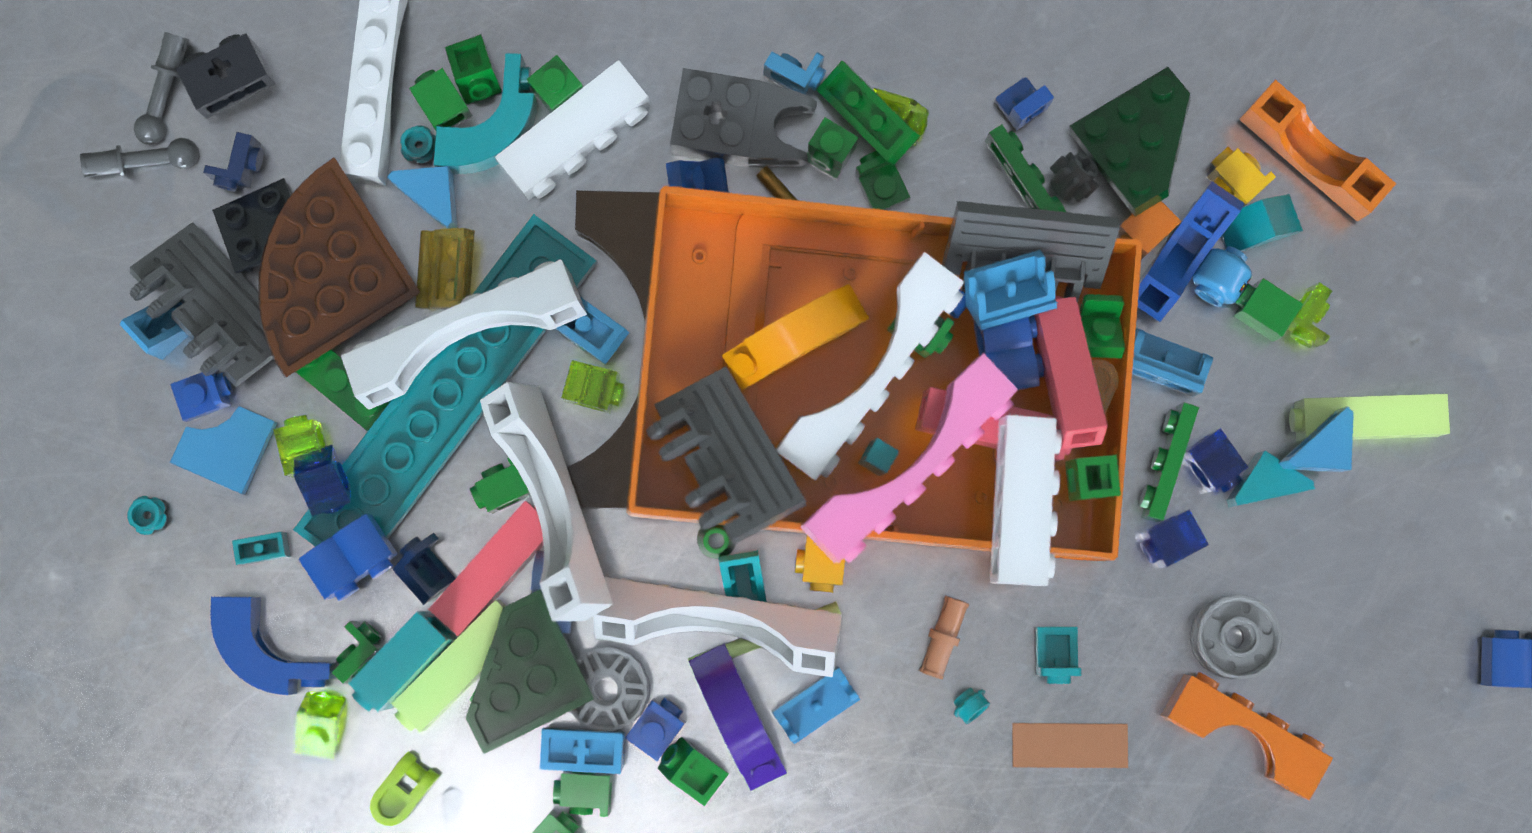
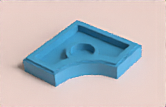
[170,406,277,495]

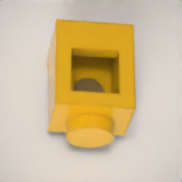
[1207,146,1276,207]

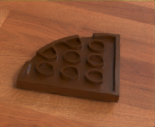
[258,157,421,378]

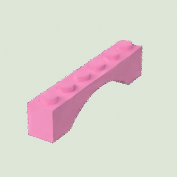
[800,354,1018,563]

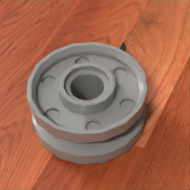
[1190,594,1282,680]
[570,647,650,732]

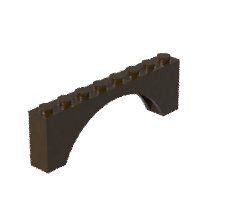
[567,190,659,510]

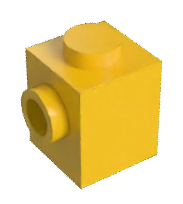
[795,534,845,593]

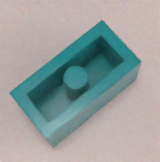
[858,438,899,476]
[232,532,291,565]

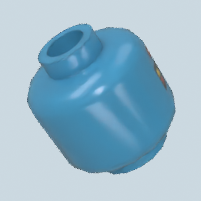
[1192,246,1252,307]

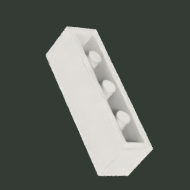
[495,60,650,201]
[990,415,1062,586]

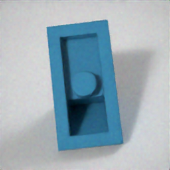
[555,297,629,364]

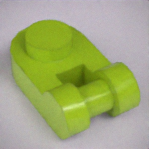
[370,751,440,826]

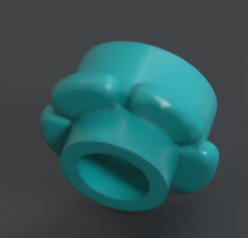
[400,125,436,164]
[127,496,167,535]
[954,688,990,724]

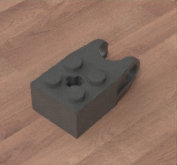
[670,68,817,167]

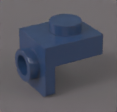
[203,132,264,191]
[393,533,456,605]

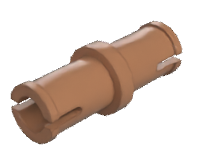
[919,595,969,680]

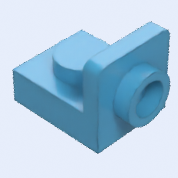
[763,52,826,95]

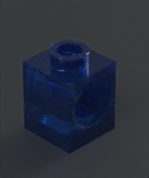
[1184,428,1249,493]
[293,445,351,516]
[1140,509,1209,568]

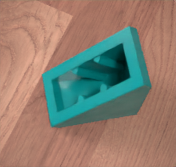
[1221,194,1303,252]
[1227,451,1315,508]
[718,550,767,602]

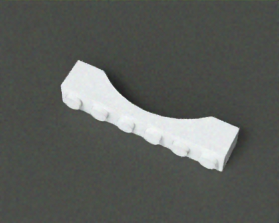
[339,0,408,186]
[776,252,964,481]
[341,259,587,410]
[480,382,613,621]
[594,577,842,677]

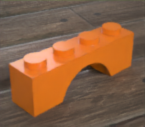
[1239,79,1397,222]
[1160,672,1333,801]

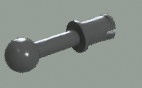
[134,32,189,145]
[80,138,199,178]

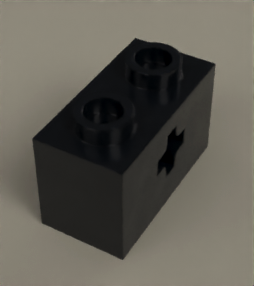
[175,33,276,119]

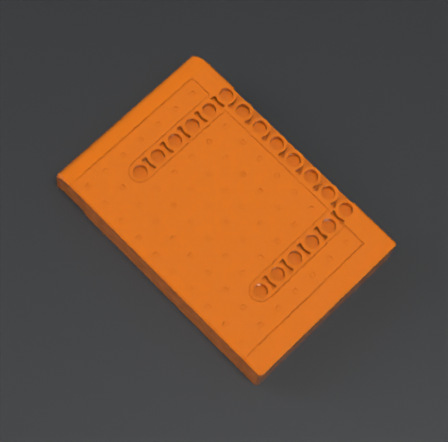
[626,186,1142,561]

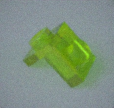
[294,692,346,759]

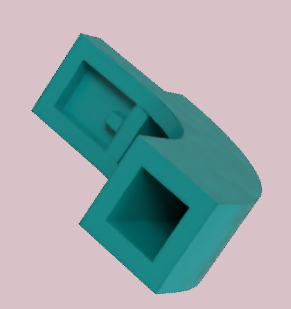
[434,53,538,174]

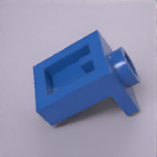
[995,77,1054,131]
[666,158,729,193]
[170,370,232,422]
[625,697,686,761]

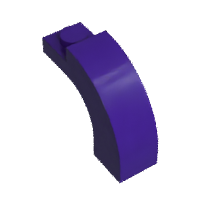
[689,643,787,791]

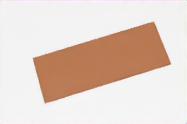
[1012,723,1128,768]

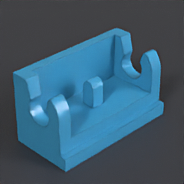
[964,250,1057,330]
[1132,328,1213,397]
[772,666,860,744]
[540,728,625,774]

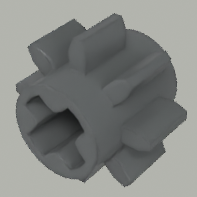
[1050,152,1099,202]

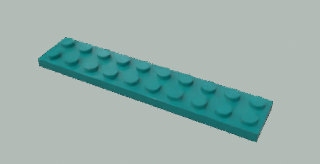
[293,214,598,546]

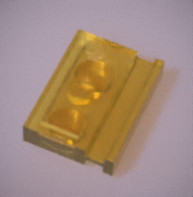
[415,228,475,310]

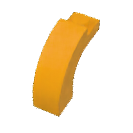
[722,283,869,390]

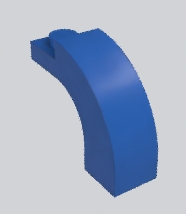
[1137,181,1245,322]
[210,597,338,695]

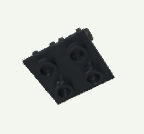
[212,178,291,274]

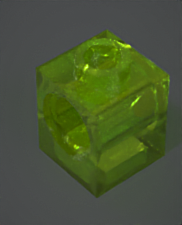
[561,360,625,414]
[273,415,332,478]

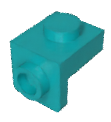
[1036,627,1081,684]

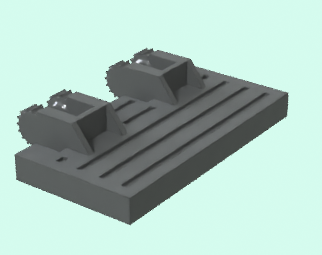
[942,201,1120,304]
[129,222,274,387]
[647,367,806,545]

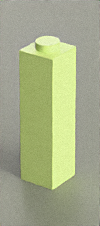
[1289,394,1450,441]
[392,600,506,732]

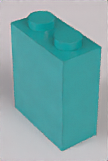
[348,611,457,712]

